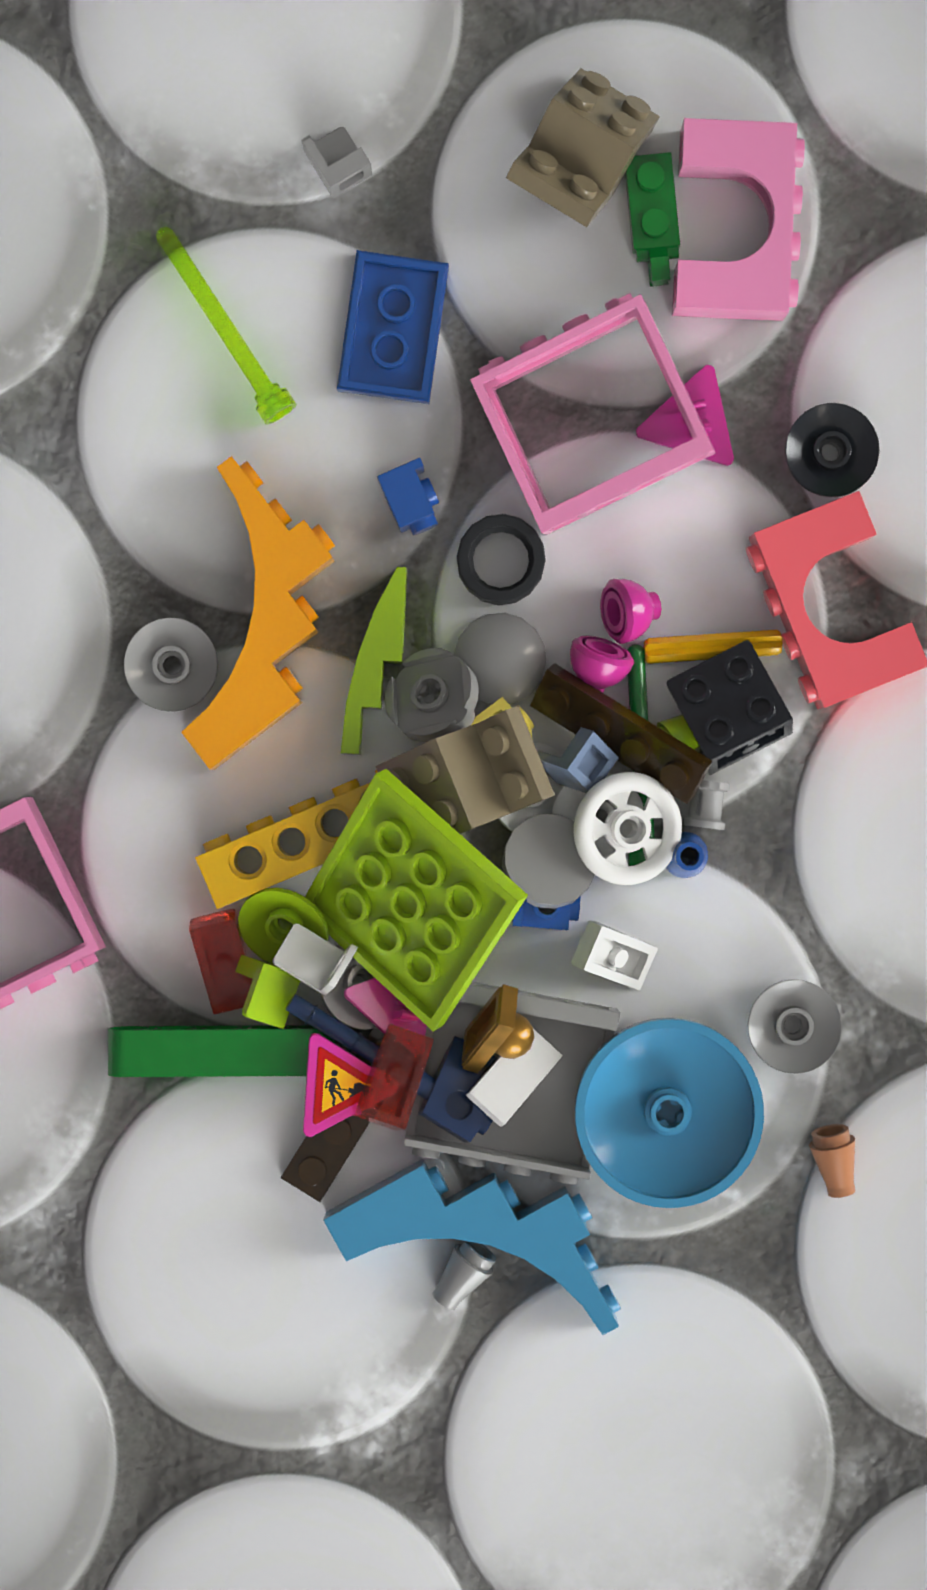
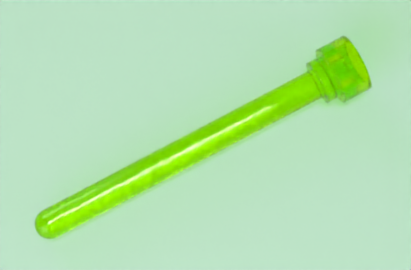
[156,227,297,425]

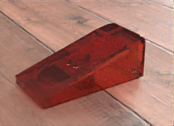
[189,909,253,1015]
[354,1024,434,1131]

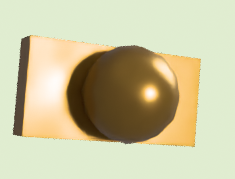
[461,984,534,1074]

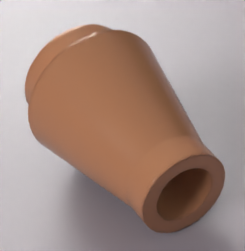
[809,1124,856,1198]

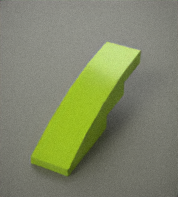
[340,567,407,755]

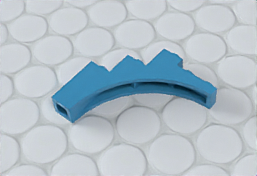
[323,1159,621,1335]

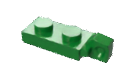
[625,152,680,287]

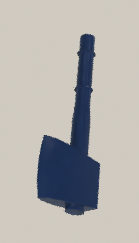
[285,994,497,1143]

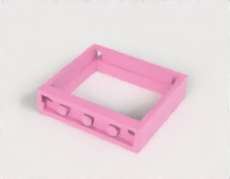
[470,293,716,535]
[0,797,106,1009]

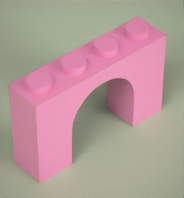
[672,118,805,321]

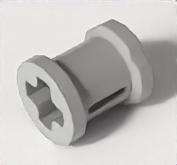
[683,780,730,830]

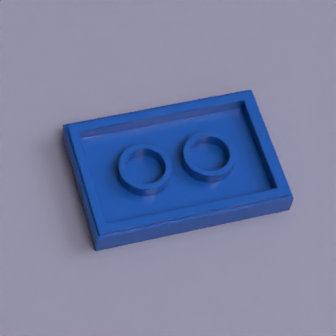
[337,250,449,404]

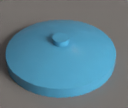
[574,1018,764,1208]

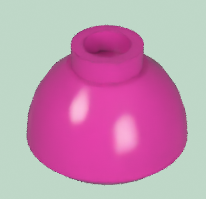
[600,579,662,644]
[570,635,634,693]

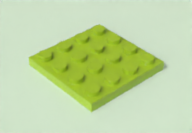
[305,769,528,1032]

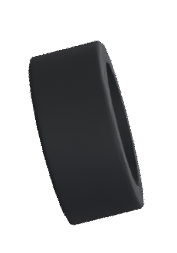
[457,514,546,605]

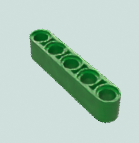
[107,1025,337,1077]

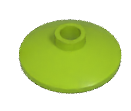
[238,888,329,965]

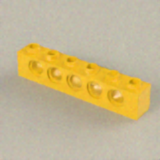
[195,770,378,909]

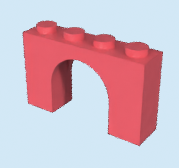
[746,491,927,710]

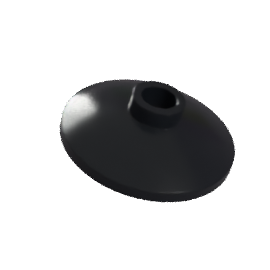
[785,403,880,497]

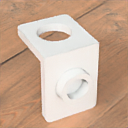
[272,924,358,996]

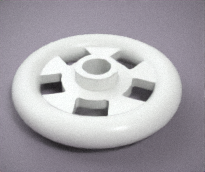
[573,772,682,885]

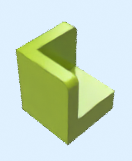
[235,954,300,1029]

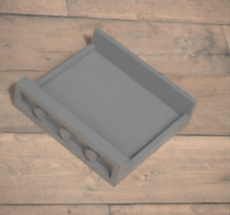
[404,982,620,1185]

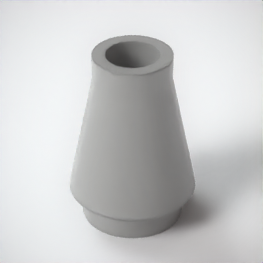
[432,1241,496,1310]

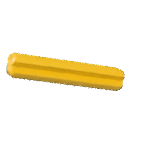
[644,629,783,664]

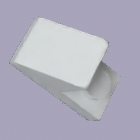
[570,920,658,991]

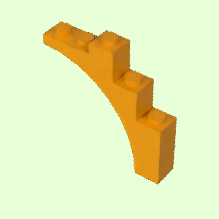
[181,456,335,770]

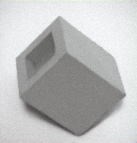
[301,127,372,199]

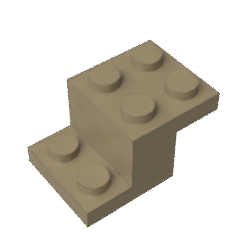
[506,68,660,227]
[375,706,555,834]

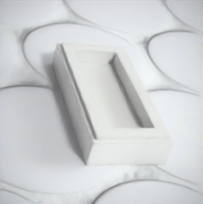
[466,1029,563,1127]

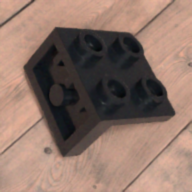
[666,640,793,775]

